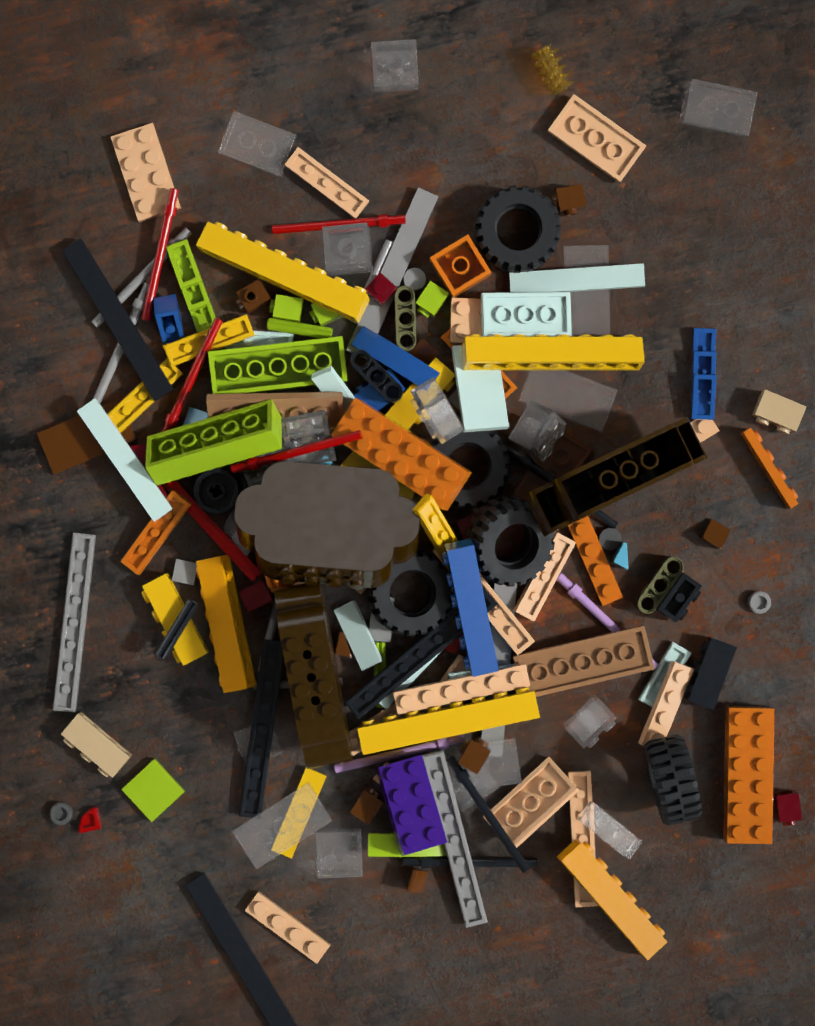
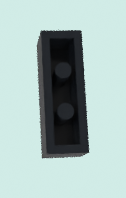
[684,637,737,710]

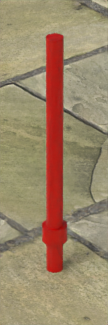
[141,188,179,321]
[272,214,406,234]
[161,317,223,432]
[231,430,363,474]

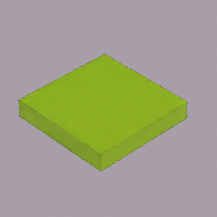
[122,758,185,822]

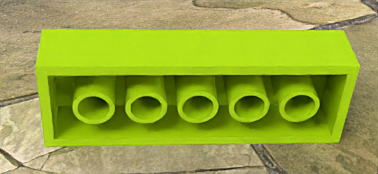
[208,336,348,394]
[145,399,282,486]

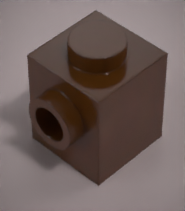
[552,184,587,216]
[236,279,271,314]
[458,737,491,775]

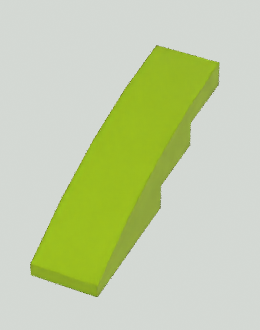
[166,239,216,333]
[368,832,447,857]

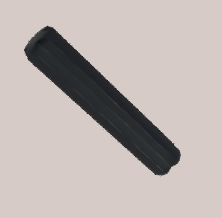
[155,599,199,660]

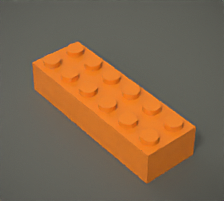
[331,398,472,511]
[723,706,774,844]

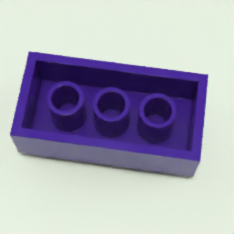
[376,755,448,856]

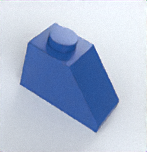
[154,294,185,346]

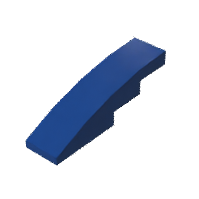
[351,326,440,392]
[691,328,717,420]

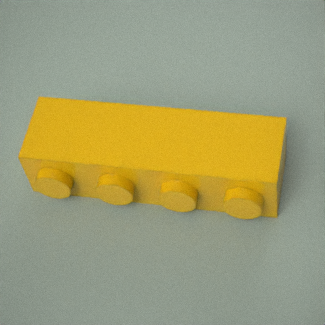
[141,573,209,666]

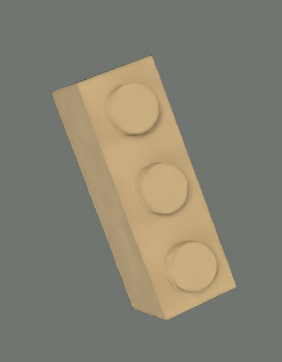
[61,712,132,778]

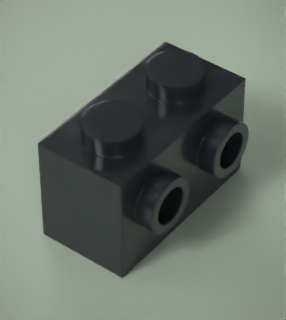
[656,573,702,623]

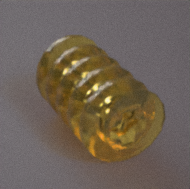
[531,45,574,96]

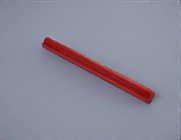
[164,480,262,582]

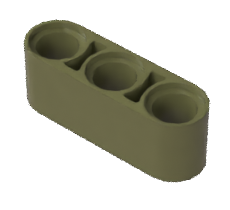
[395,286,416,352]
[636,557,684,614]

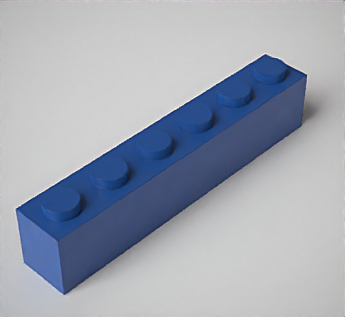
[441,538,499,677]

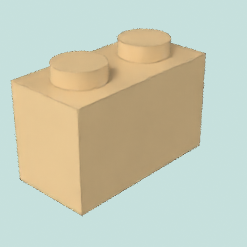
[751,389,806,435]

